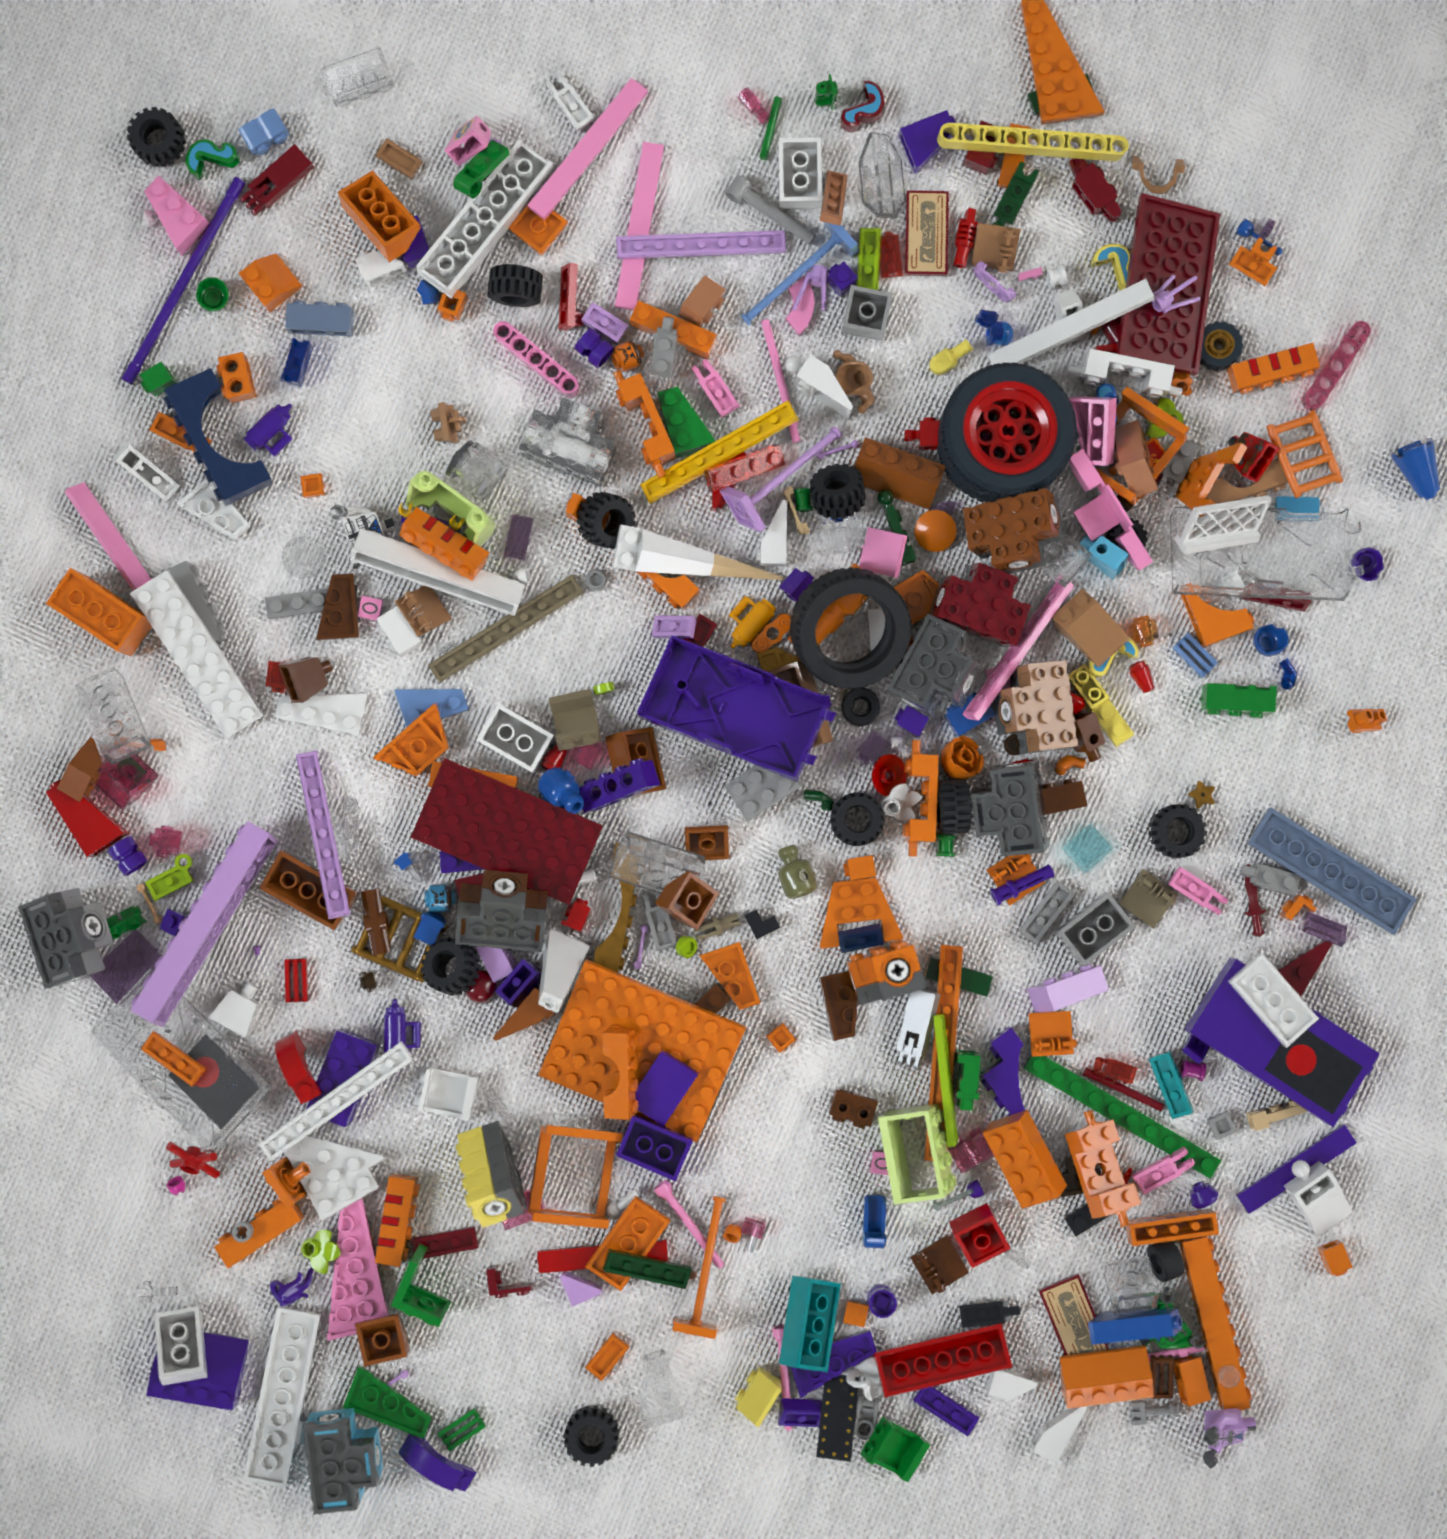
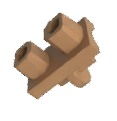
[430,402,466,444]

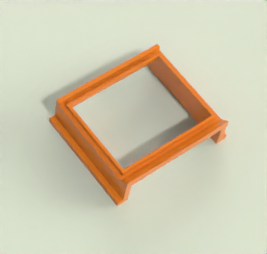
[1072,387,1189,506]
[527,1124,623,1229]

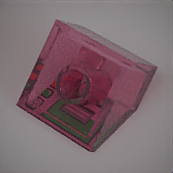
[95,747,159,811]

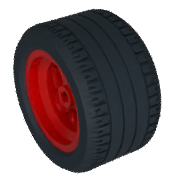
[937,362,1077,503]

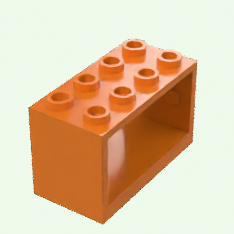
[46,568,152,657]

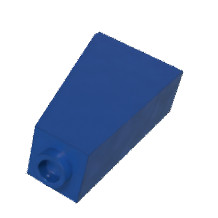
[1088,1308,1182,1345]

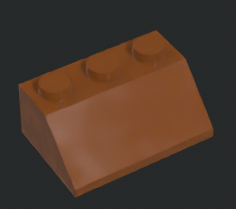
[605,727,666,797]

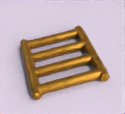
[351,896,448,983]

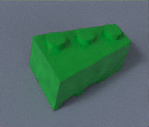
[657,386,715,458]
[1201,683,1277,719]

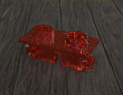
[880,232,903,278]

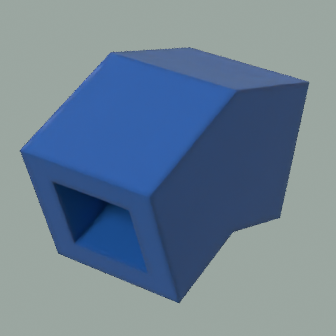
[417,280,441,305]

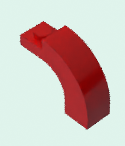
[275,1031,322,1105]

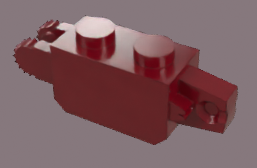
[1068,158,1122,223]

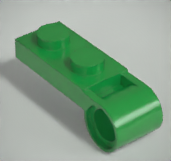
[453,140,510,198]

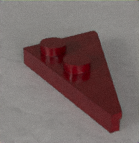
[1277,938,1334,997]

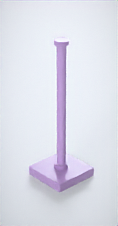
[719,426,842,533]

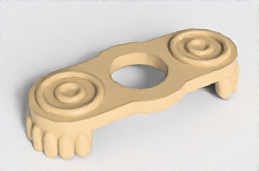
[783,485,810,535]

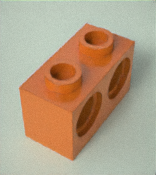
[216,352,257,403]

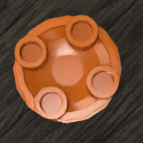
[914,510,957,552]

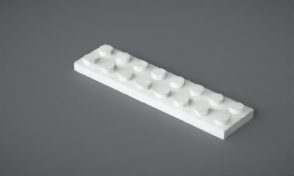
[130,570,264,738]
[243,1306,321,1489]

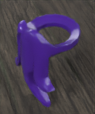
[270,1267,313,1306]

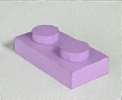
[581,302,629,344]
[652,616,697,639]

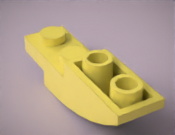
[1068,664,1134,748]

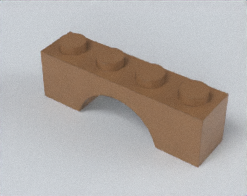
[1206,458,1288,504]

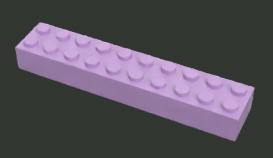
[130,821,278,1027]

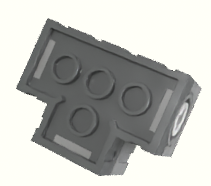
[18,888,114,989]

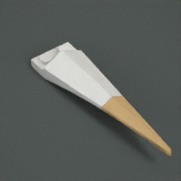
[612,525,784,580]

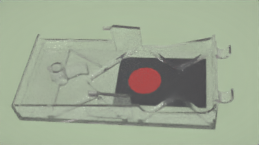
[91,968,274,1152]

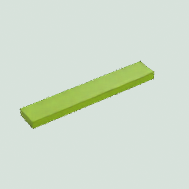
[933,1014,959,1147]

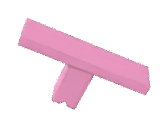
[1018,267,1042,281]

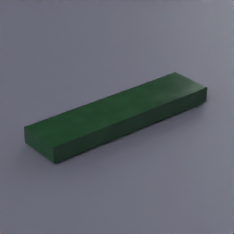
[602,1249,692,1289]

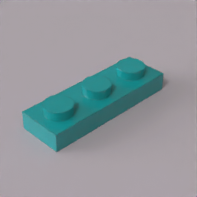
[1149,1051,1194,1119]

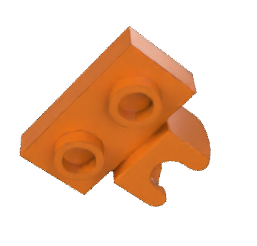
[1228,237,1277,287]

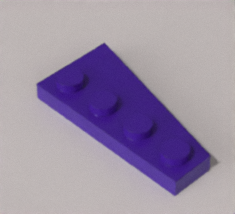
[791,1329,877,1399]

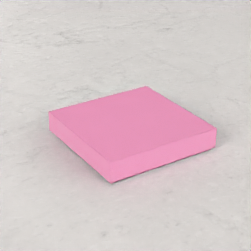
[859,527,907,578]

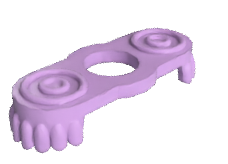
[973,261,1017,303]

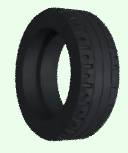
[790,567,912,689]

